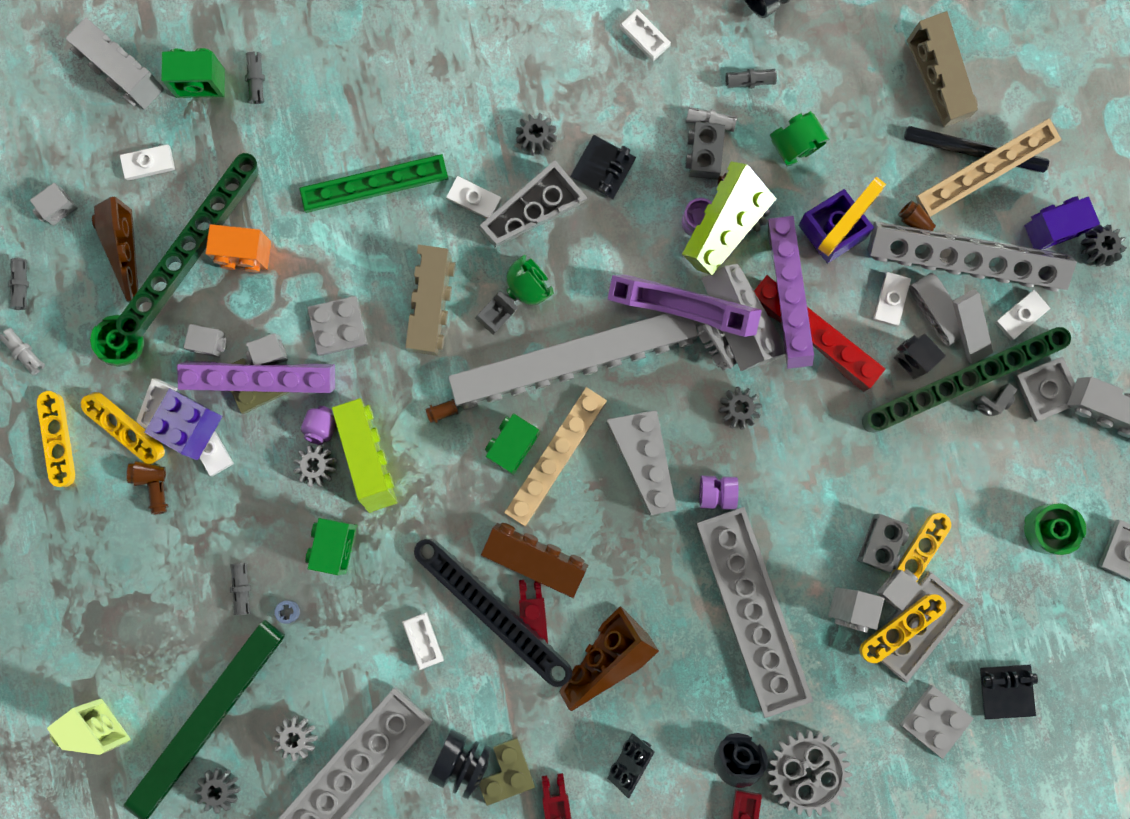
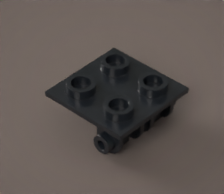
[570,134,636,199]
[980,664,1038,720]
[607,733,655,798]

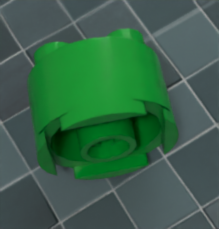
[769,111,830,166]
[1024,503,1086,555]

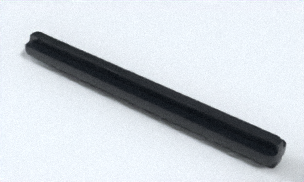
[904,126,1050,173]

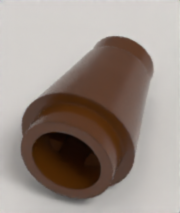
[898,200,936,231]
[127,461,166,486]

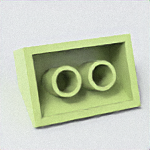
[47,698,131,755]

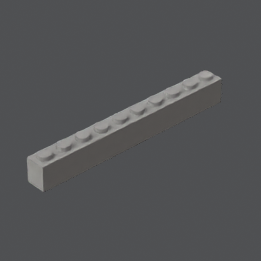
[448,313,698,410]

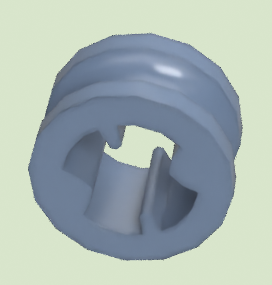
[275,600,300,624]

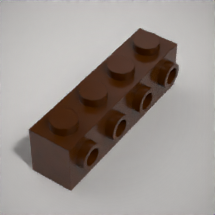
[481,523,589,599]

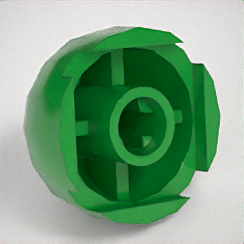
[506,254,554,305]
[90,315,144,367]

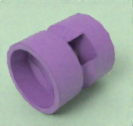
[681,198,712,236]
[699,476,739,509]

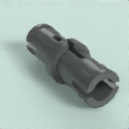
[245,51,265,104]
[725,68,777,89]
[8,258,29,310]
[230,563,251,615]

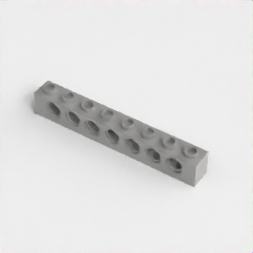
[867,221,1077,292]

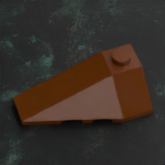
[92,197,138,303]
[559,606,659,711]

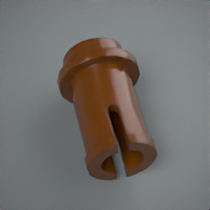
[425,399,459,423]
[147,482,169,515]

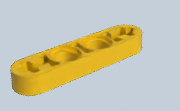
[818,177,887,256]
[37,391,75,487]
[81,392,165,464]
[889,513,951,582]
[859,594,946,663]

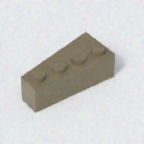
[907,11,978,127]
[405,244,456,356]

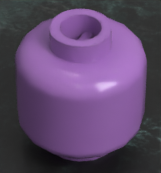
[301,406,337,445]

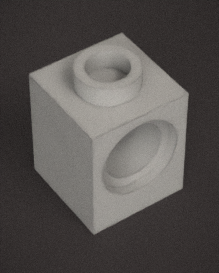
[30,183,77,225]
[184,324,226,358]
[246,333,288,365]
[876,569,922,611]

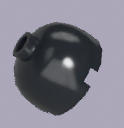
[714,733,768,788]

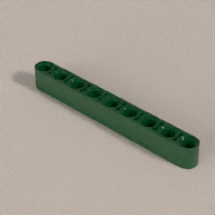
[116,153,258,341]
[862,327,1071,433]
[123,620,285,819]

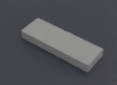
[952,289,993,364]

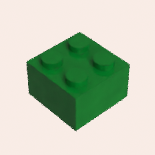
[161,48,225,98]
[485,413,540,476]
[305,518,357,575]

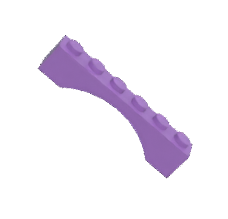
[768,216,814,369]
[607,275,762,337]
[177,361,335,393]

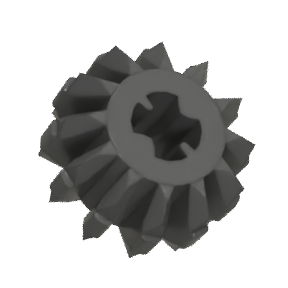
[516,113,557,156]
[1080,225,1127,267]
[718,387,762,430]
[194,767,241,814]

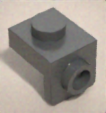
[475,291,518,335]
[973,384,1018,416]

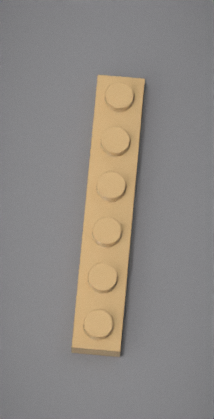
[916,118,1062,217]
[504,387,607,527]

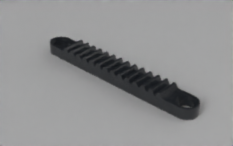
[414,539,572,687]

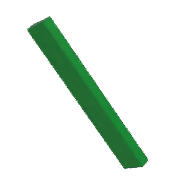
[299,154,448,213]

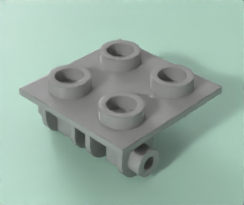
[697,323,737,371]

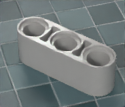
[909,273,961,346]

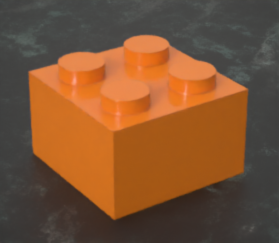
[206,224,271,273]

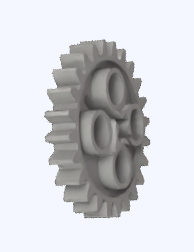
[766,729,852,817]

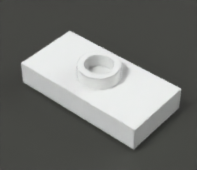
[619,9,671,62]
[120,144,175,181]
[446,176,502,219]
[873,272,911,327]
[995,290,1051,341]
[136,378,178,429]
[199,431,234,477]
[402,612,444,670]

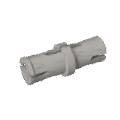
[686,107,737,132]
[0,328,45,375]

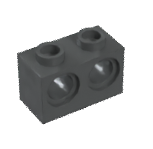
[685,122,725,180]
[857,514,909,573]

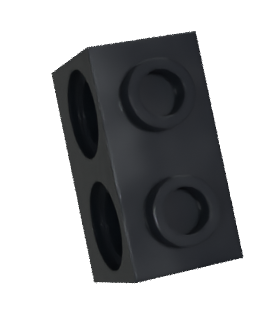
[893,333,946,379]

